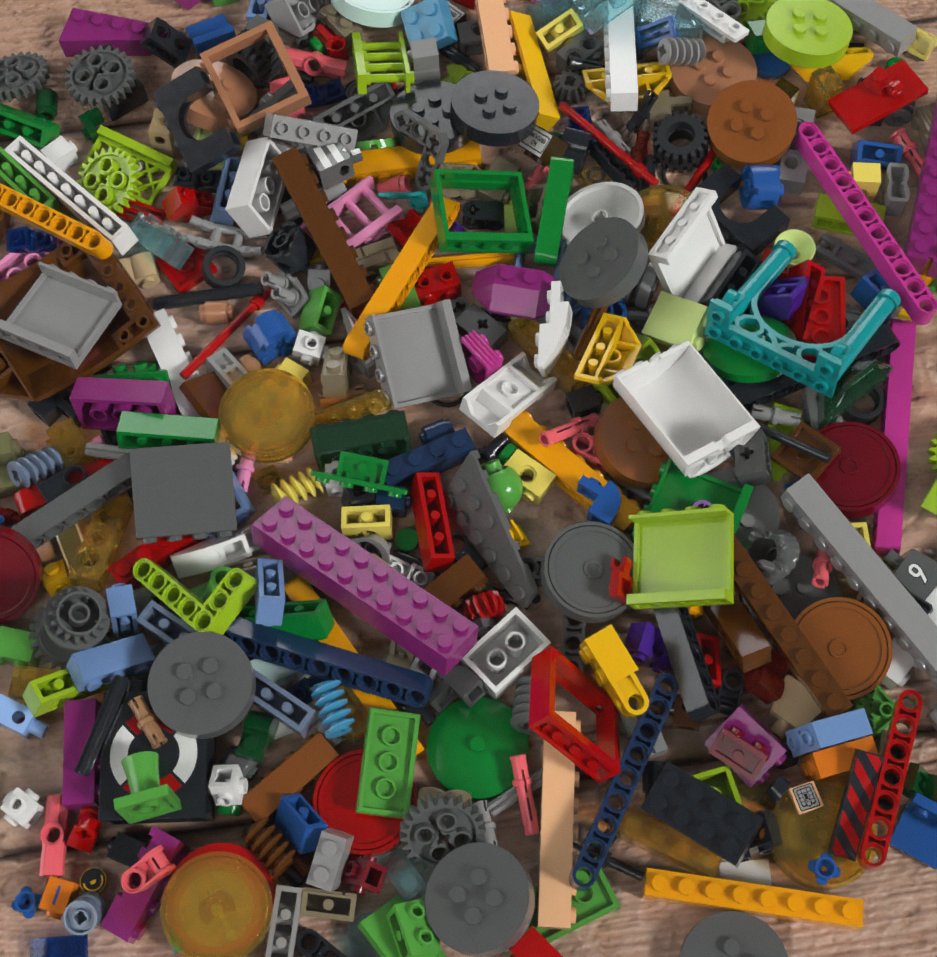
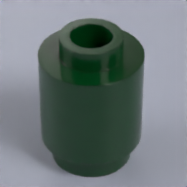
[35,88,58,121]

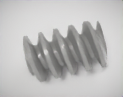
[657,37,706,66]

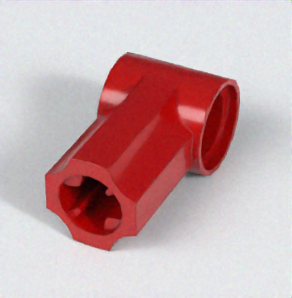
[312,24,349,61]

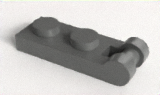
[814,234,877,280]

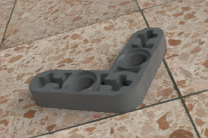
[394,109,449,191]

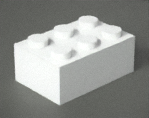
[461,607,551,700]

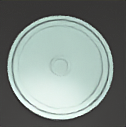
[330,0,415,28]

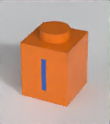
[38,876,81,920]

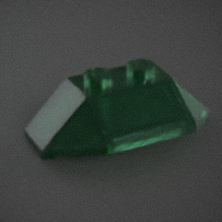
[817,360,894,430]

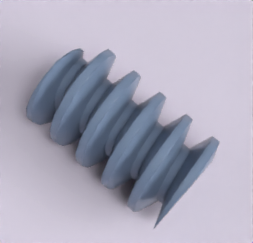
[7,446,64,488]

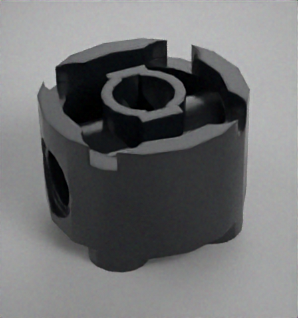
[264,221,317,274]

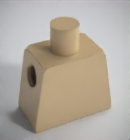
[148,108,178,160]
[767,674,822,740]

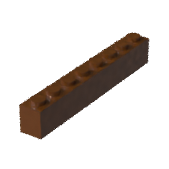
[272,146,376,316]
[734,534,853,718]

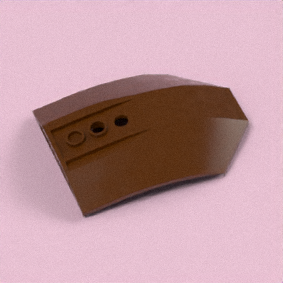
[0,223,161,402]

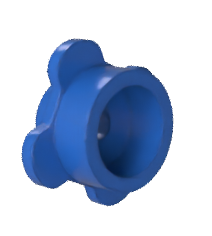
[808,853,840,885]
[11,886,42,919]

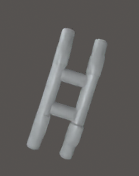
[184,215,269,257]

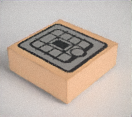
[787,781,824,816]

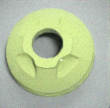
[774,229,816,268]

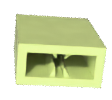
[641,291,709,352]

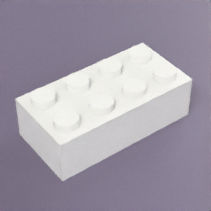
[225,137,285,238]

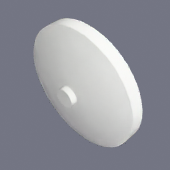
[561,182,646,248]

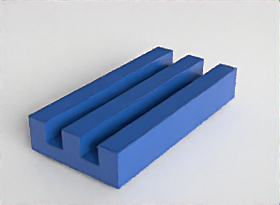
[634,15,679,51]

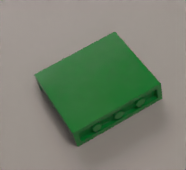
[631,457,754,540]

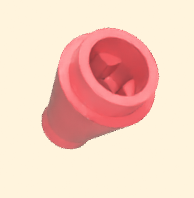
[377,174,411,193]

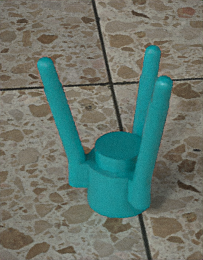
[377,191,428,219]

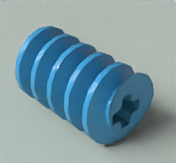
[310,680,355,739]

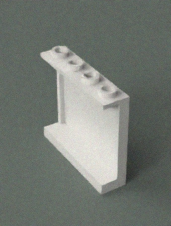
[648,187,737,303]

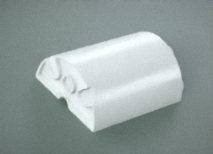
[613,341,761,478]

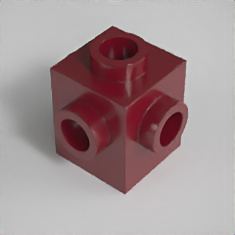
[341,854,388,895]

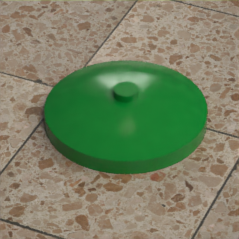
[701,314,797,383]
[427,697,529,800]

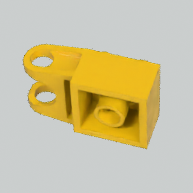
[578,624,649,718]

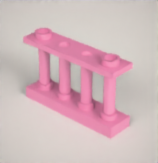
[300,175,404,249]

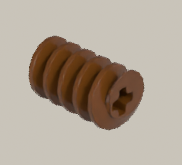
[241,817,296,878]

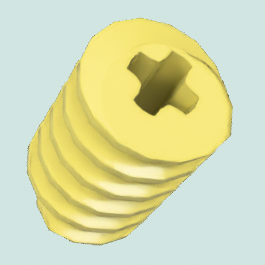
[271,467,324,505]

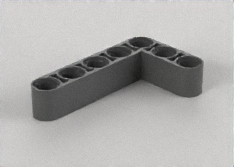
[522,557,586,672]

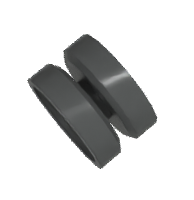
[623,261,660,311]

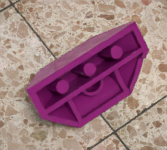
[471,264,565,320]

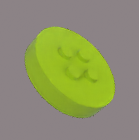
[762,0,853,68]

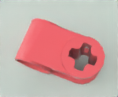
[570,432,607,472]
[121,845,176,893]

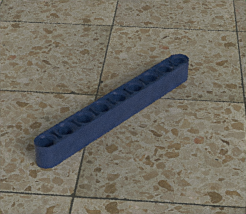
[223,617,434,708]
[569,673,679,891]

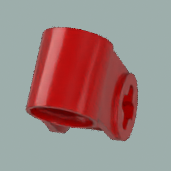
[66,806,102,854]

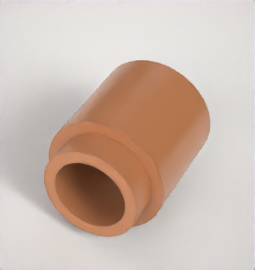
[199,300,234,324]

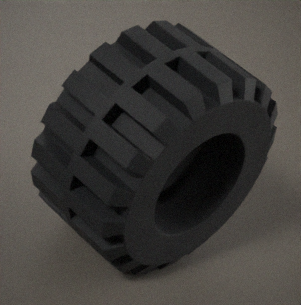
[226,29,282,89]
[653,112,708,173]

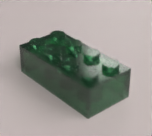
[310,410,412,472]

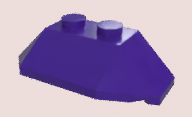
[744,276,809,321]

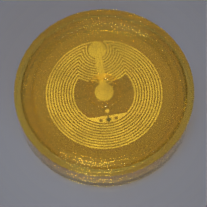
[218,368,316,463]
[771,780,877,890]
[160,851,273,957]

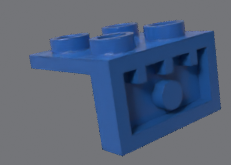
[185,14,236,59]
[889,793,937,870]

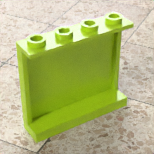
[626,504,734,610]

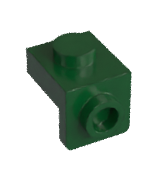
[78,107,104,144]

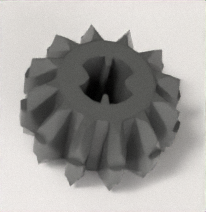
[552,70,588,106]

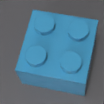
[400,0,459,50]

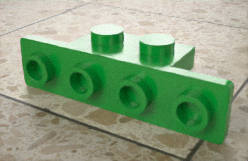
[89,361,172,390]
[310,451,408,498]

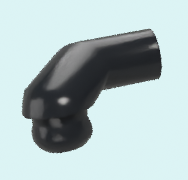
[398,704,435,728]

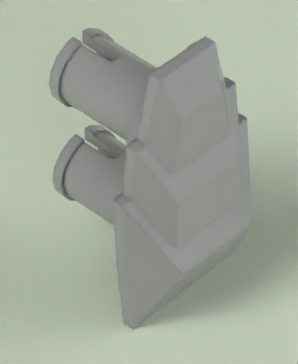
[261,270,309,319]

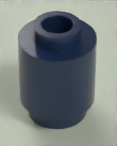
[419,419,455,445]

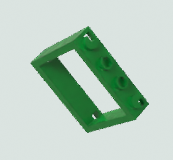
[429,168,534,253]

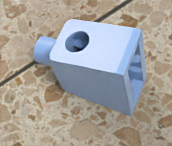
[0,694,49,739]

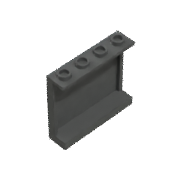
[129,442,237,544]

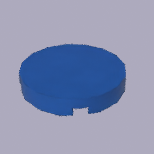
[752,52,791,80]

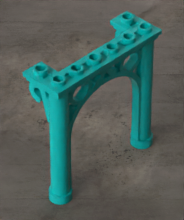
[704,240,901,398]

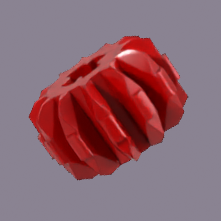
[462,590,506,622]

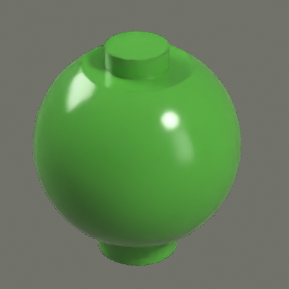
[481,459,523,514]

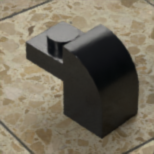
[27,390,81,428]

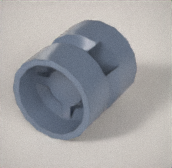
[63,891,108,935]

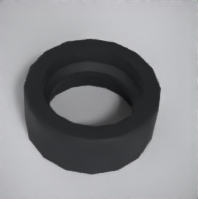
[201,245,246,289]
[838,379,886,425]

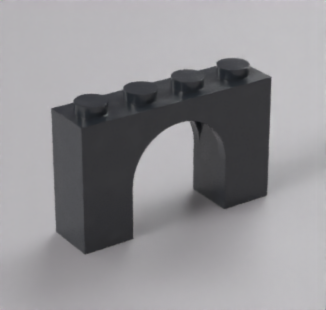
[153,66,243,174]
[687,163,790,256]

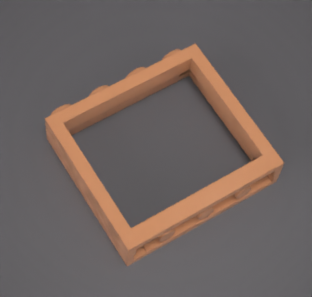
[199,20,312,137]

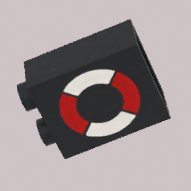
[98,680,216,825]

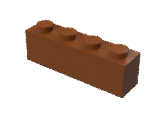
[241,732,340,825]

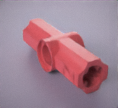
[282,47,348,80]
[39,795,70,878]

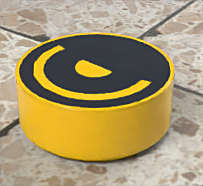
[80,867,108,894]

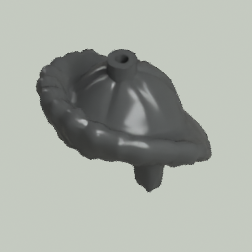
[741,529,800,585]

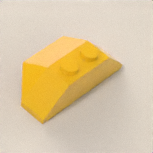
[788,47,874,84]
[582,62,672,104]
[574,313,642,385]

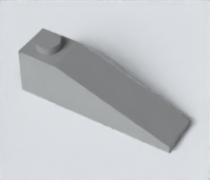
[265,0,330,38]

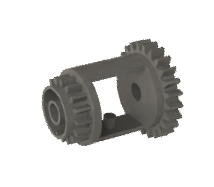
[28,586,112,671]

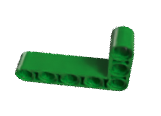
[534,156,574,266]

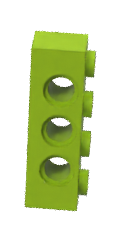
[22,668,128,717]

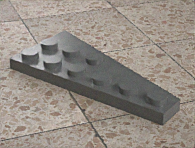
[443,450,539,609]

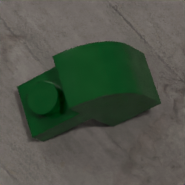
[235,710,280,763]
[902,762,937,803]

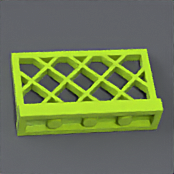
[77,125,179,206]

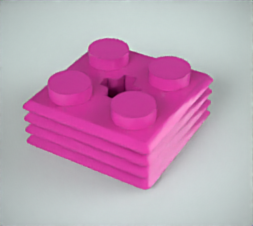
[461,329,504,385]

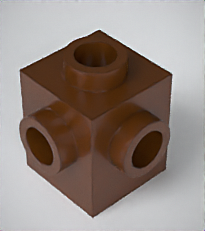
[669,694,705,732]

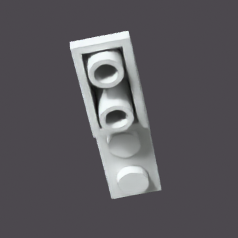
[534,281,573,377]
[169,524,261,578]

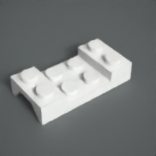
[459,352,558,438]

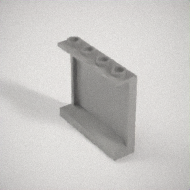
[0,261,122,370]
[364,299,472,411]

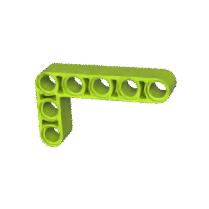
[133,558,258,635]

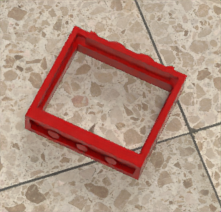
[529,646,620,784]

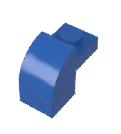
[577,475,621,526]

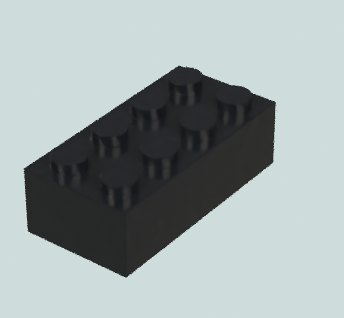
[640,761,764,868]

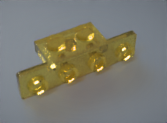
[300,389,391,437]

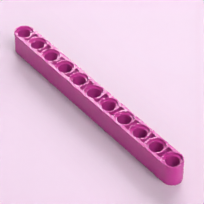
[794,121,937,325]
[871,318,916,556]

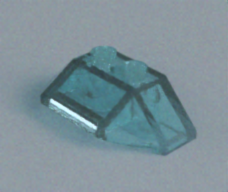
[633,0,703,41]

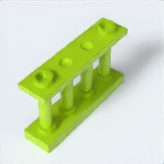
[352,31,414,94]

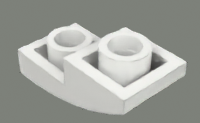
[389,554,435,588]

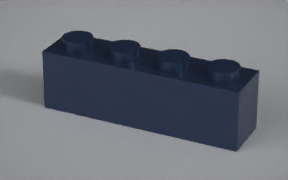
[384,427,475,488]

